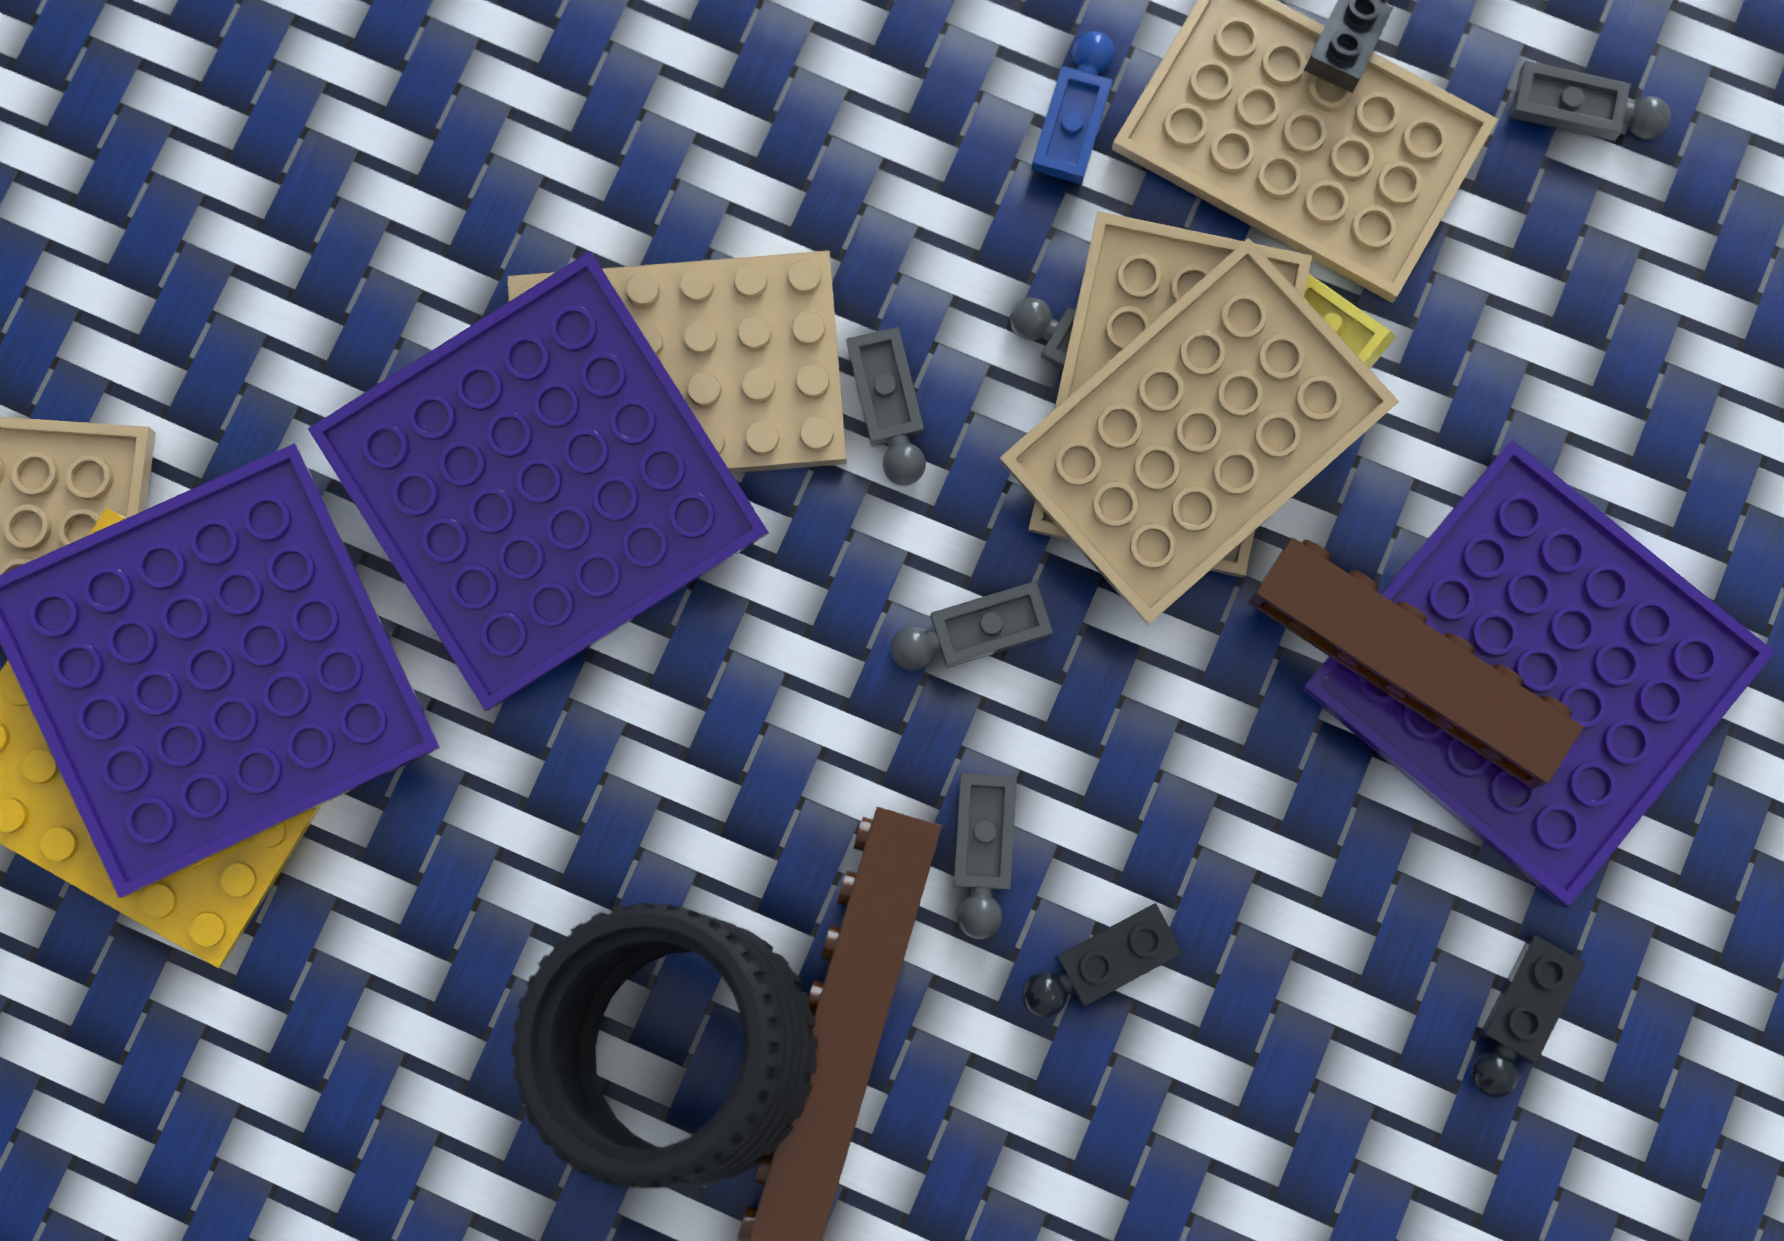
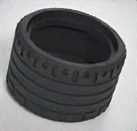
[511,903,818,1188]

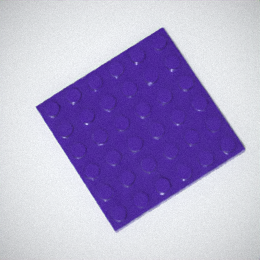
[308,251,769,711]
[1301,440,1775,908]
[0,443,441,898]

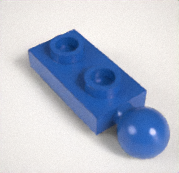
[1031,31,1115,185]

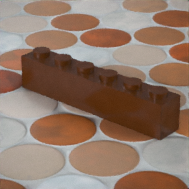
[1248,537,1584,789]

